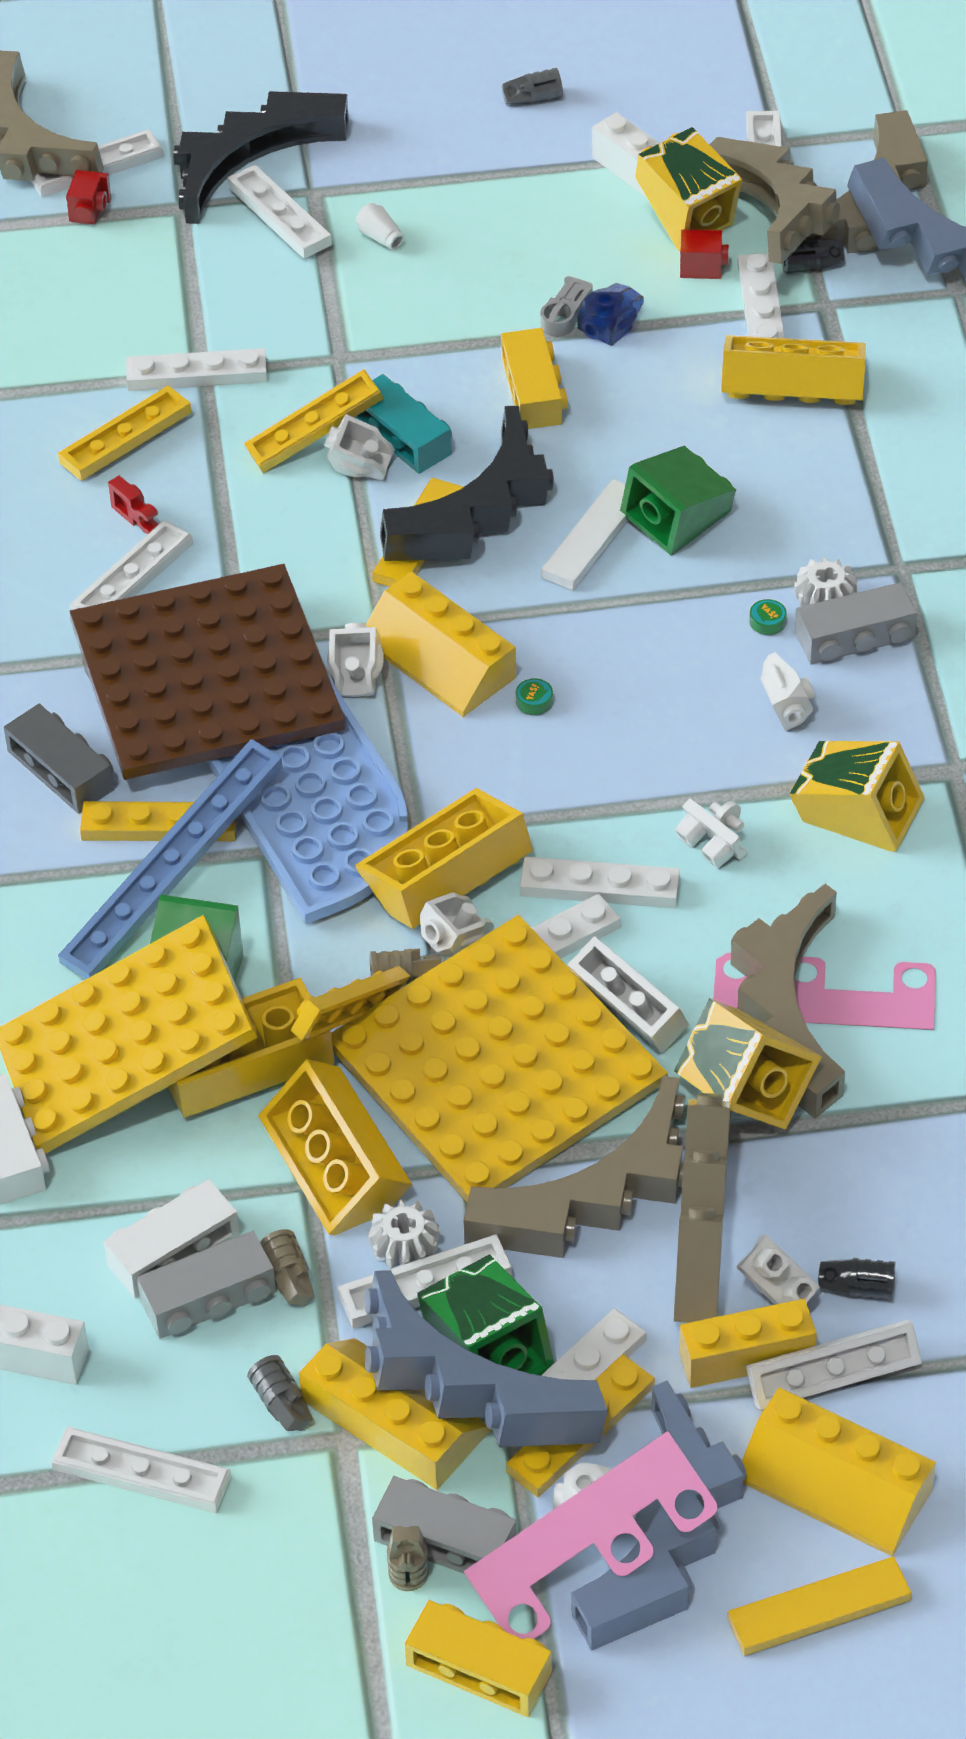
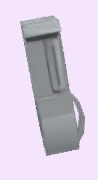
[540,276,593,337]

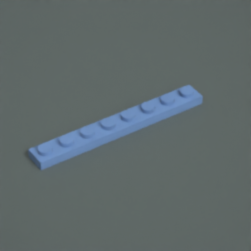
[58,739,283,979]

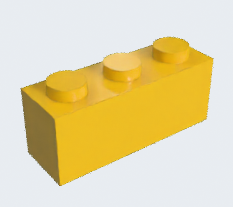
[501,327,568,429]
[679,1298,817,1388]
[404,1600,552,1718]

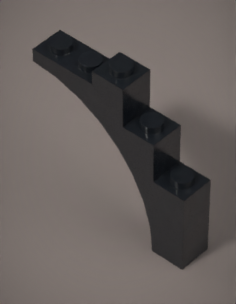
[173,91,349,224]
[379,406,554,561]

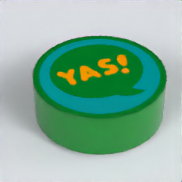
[749,599,787,635]
[515,678,553,715]

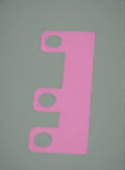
[713,953,935,1030]
[463,1431,717,1639]

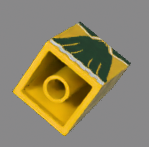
[635,127,742,251]
[790,741,925,851]
[674,998,822,1130]

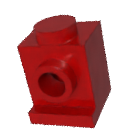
[66,170,111,224]

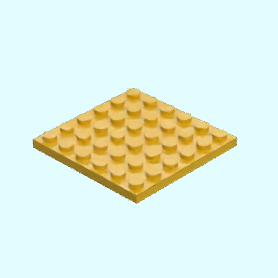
[331,914,668,1202]

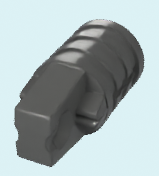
[501,67,563,104]
[247,1355,313,1431]

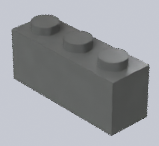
[3,703,114,814]

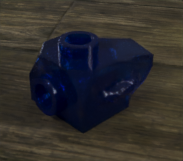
[577,283,644,346]

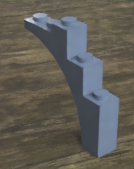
[847,157,966,282]
[364,1270,608,1447]
[571,1380,747,1651]

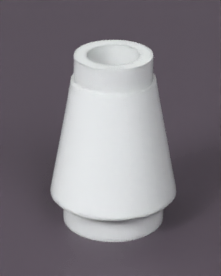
[356,203,405,250]

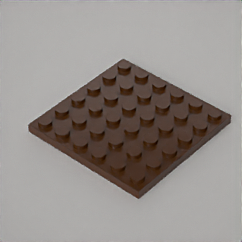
[69,563,345,780]

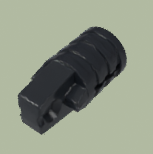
[782,239,845,273]
[818,1258,896,1300]

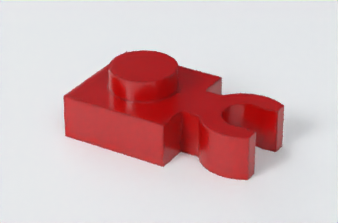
[108,475,159,534]

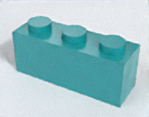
[354,374,452,474]

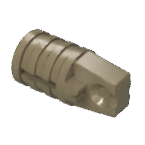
[370,948,442,985]
[260,1229,315,1306]
[387,1526,429,1591]

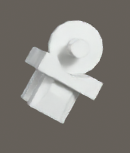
[675,798,748,868]
[736,1235,820,1304]

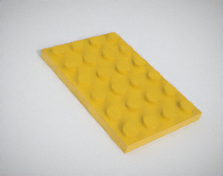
[0,915,258,1154]

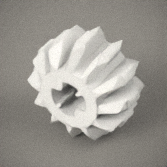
[794,556,858,607]
[368,1198,440,1269]

